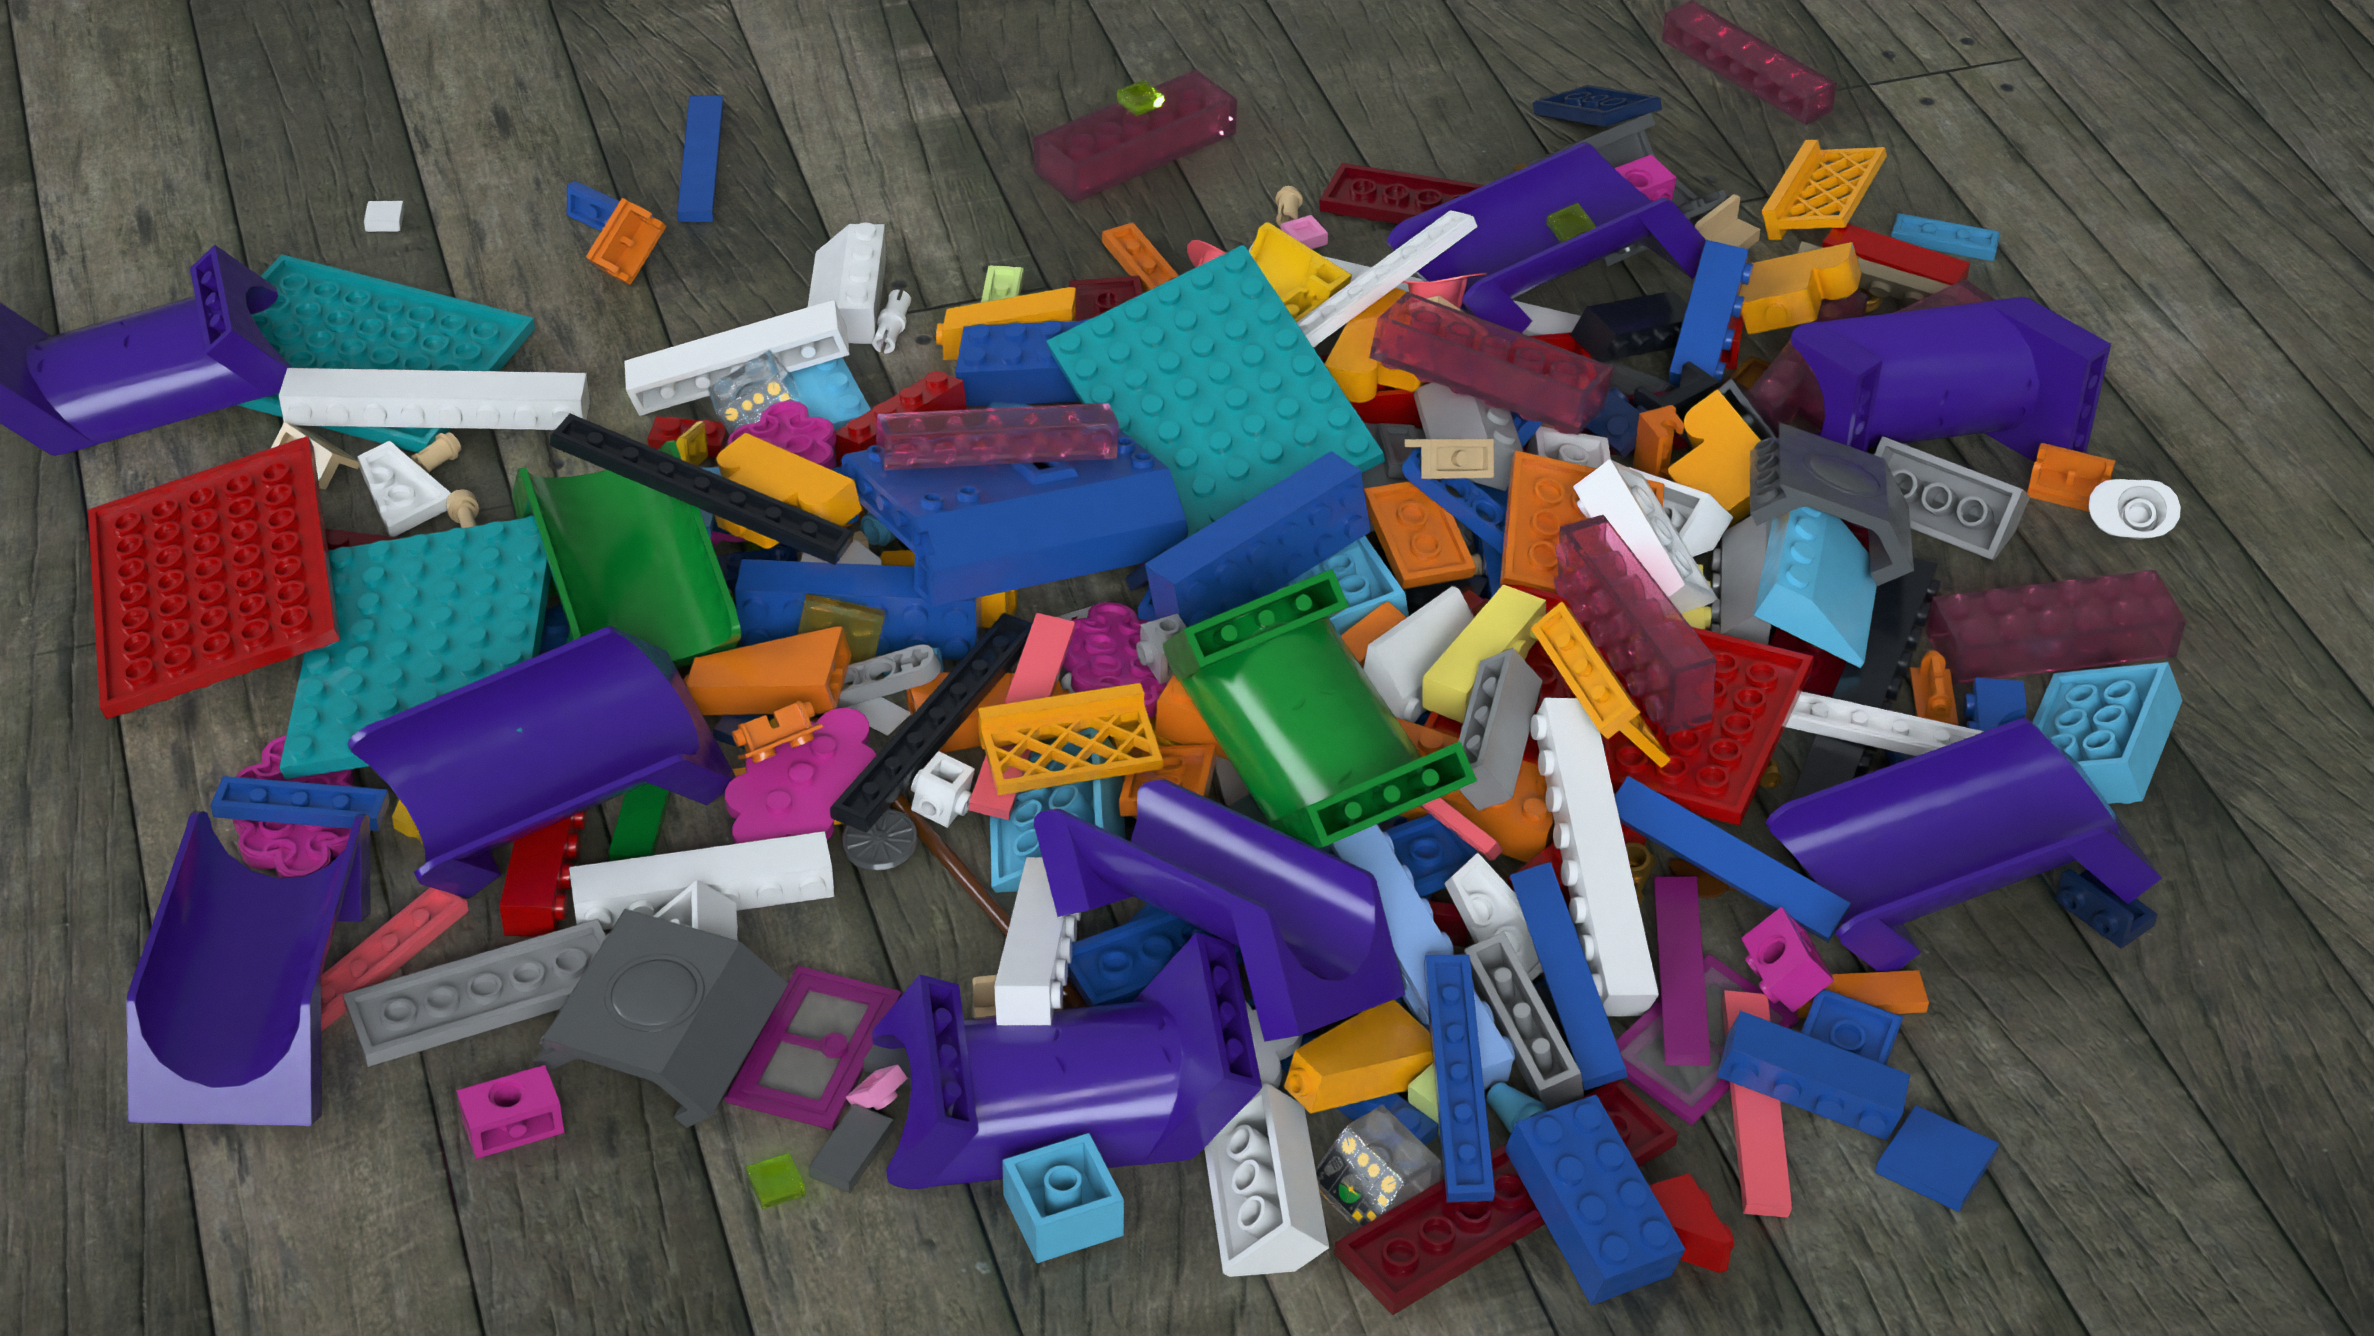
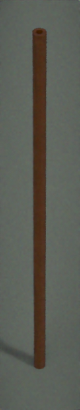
[890,793,1087,1008]

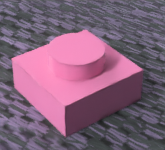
[1281,215,1328,249]
[846,1064,908,1111]

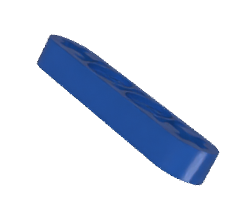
[1402,447,1507,555]

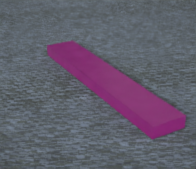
[1654,876,1710,1066]

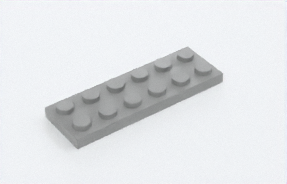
[343,919,606,1067]

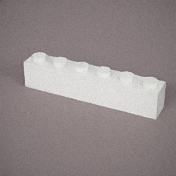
[625,299,849,416]
[569,831,834,930]
[994,857,1081,1025]

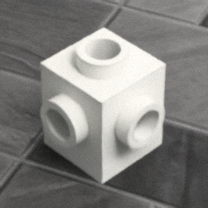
[911,751,975,828]

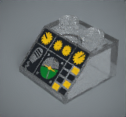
[708,350,802,435]
[1315,1105,1441,1230]

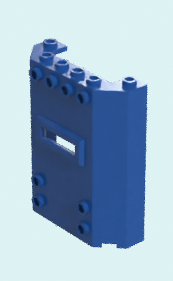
[832,407,1188,607]

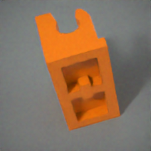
[586,198,667,286]
[1633,405,1684,481]
[2027,443,2116,512]

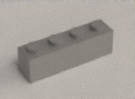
[1458,648,1542,811]
[1464,932,1584,1111]

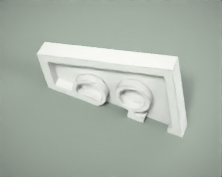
[357,441,451,537]
[1444,853,1542,982]

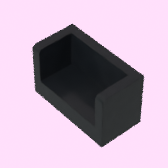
[1632,361,1719,432]

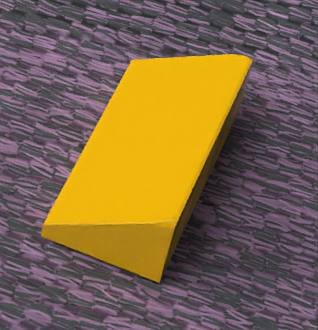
[676,421,708,466]

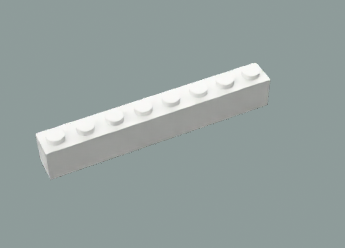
[279,368,590,430]
[1530,698,1659,1017]

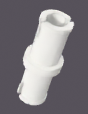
[872,289,911,354]

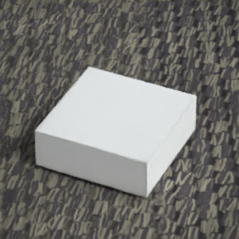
[364,201,404,232]

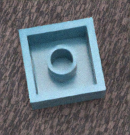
[1002,1133,1124,1263]

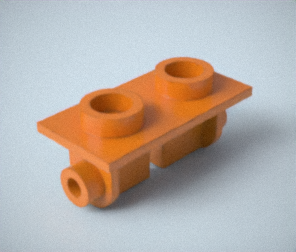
[1909,650,1958,726]
[732,700,823,763]

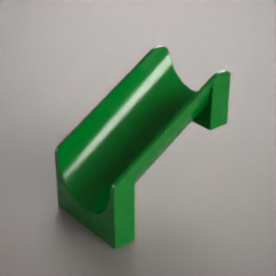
[512,440,741,667]
[1163,568,1477,849]

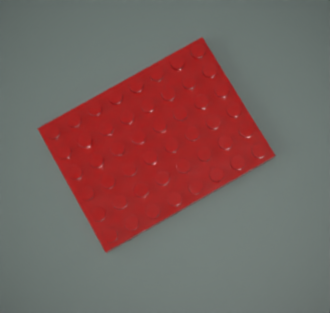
[88,436,340,720]
[1423,584,1813,826]

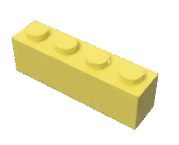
[1422,584,1546,723]

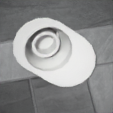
[2088,479,2181,540]

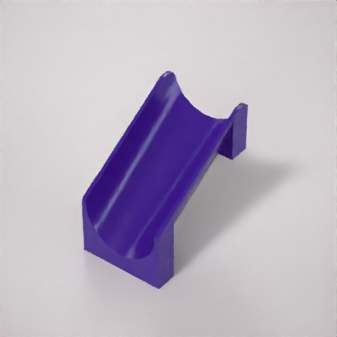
[1387,142,1706,348]
[0,245,292,456]
[1790,297,2111,462]
[347,626,736,899]
[1766,718,2162,972]
[1034,779,1406,1042]
[126,811,371,1126]
[872,933,1262,1189]

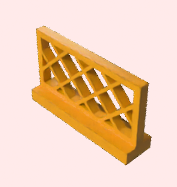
[1762,139,1887,240]
[1531,602,1671,768]
[978,683,1163,795]

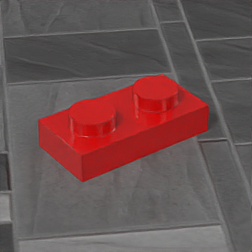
[647,416,730,457]

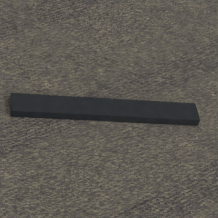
[550,413,854,565]
[830,613,1033,833]

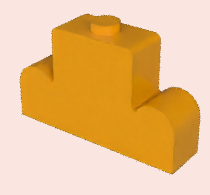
[1739,242,1862,334]
[1324,288,1441,403]
[1668,389,1761,531]
[715,433,862,549]

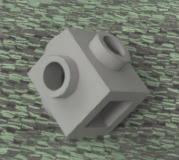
[1136,614,1187,684]

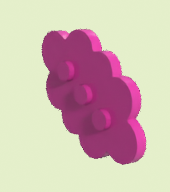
[728,401,837,470]
[1063,602,1168,718]
[725,708,876,844]
[232,735,354,878]

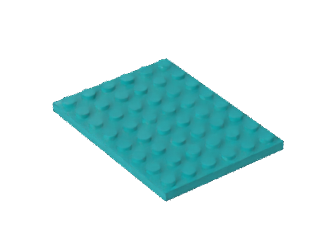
[1046,244,1385,538]
[238,254,535,453]
[279,515,551,780]

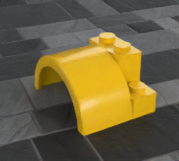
[1249,222,1352,348]

